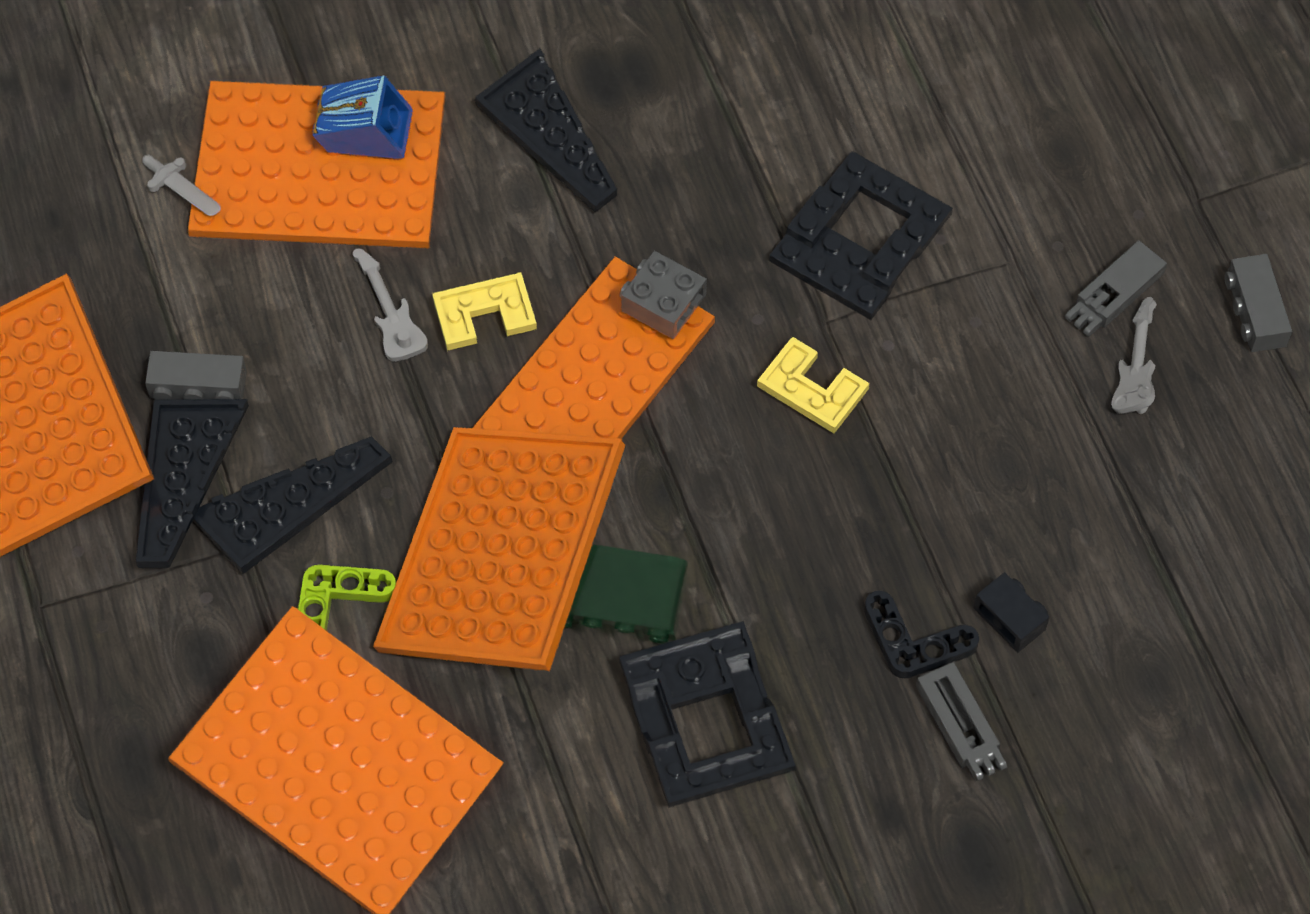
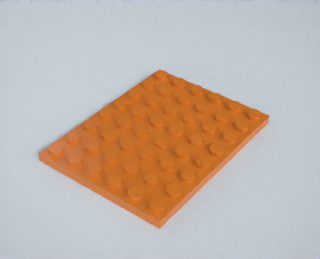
[188,81,445,248]
[0,274,154,557]
[373,427,625,671]
[168,606,504,914]

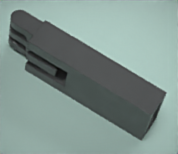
[1065,240,1167,337]
[916,662,1007,781]

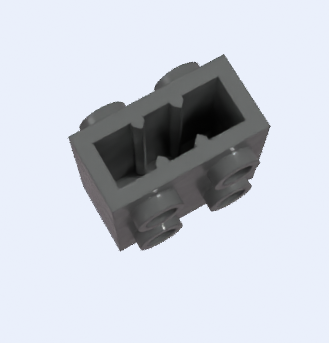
[620,251,707,339]

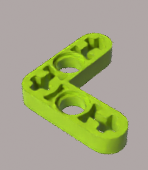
[298,565,396,631]

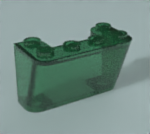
[564,544,688,644]

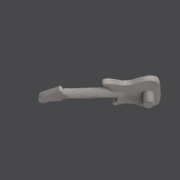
[353,248,428,361]
[1111,297,1157,414]

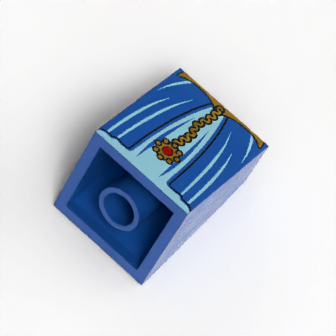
[313,75,413,159]

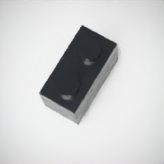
[974,572,1049,653]

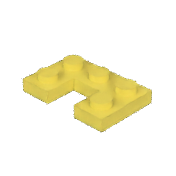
[432,273,537,351]
[757,337,869,433]

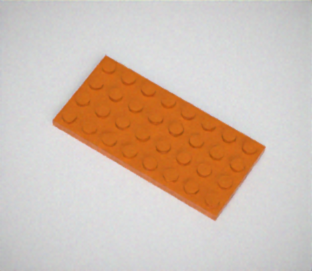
[473,256,715,439]

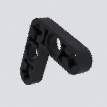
[864,591,979,679]

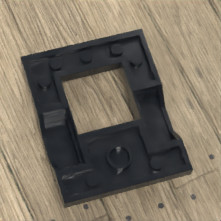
[769,151,953,320]
[619,621,796,808]

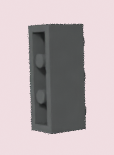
[1224,254,1292,352]
[145,351,247,400]

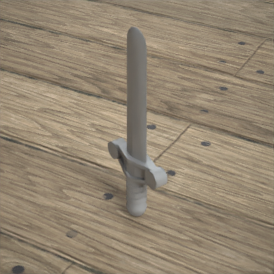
[142,155,221,216]

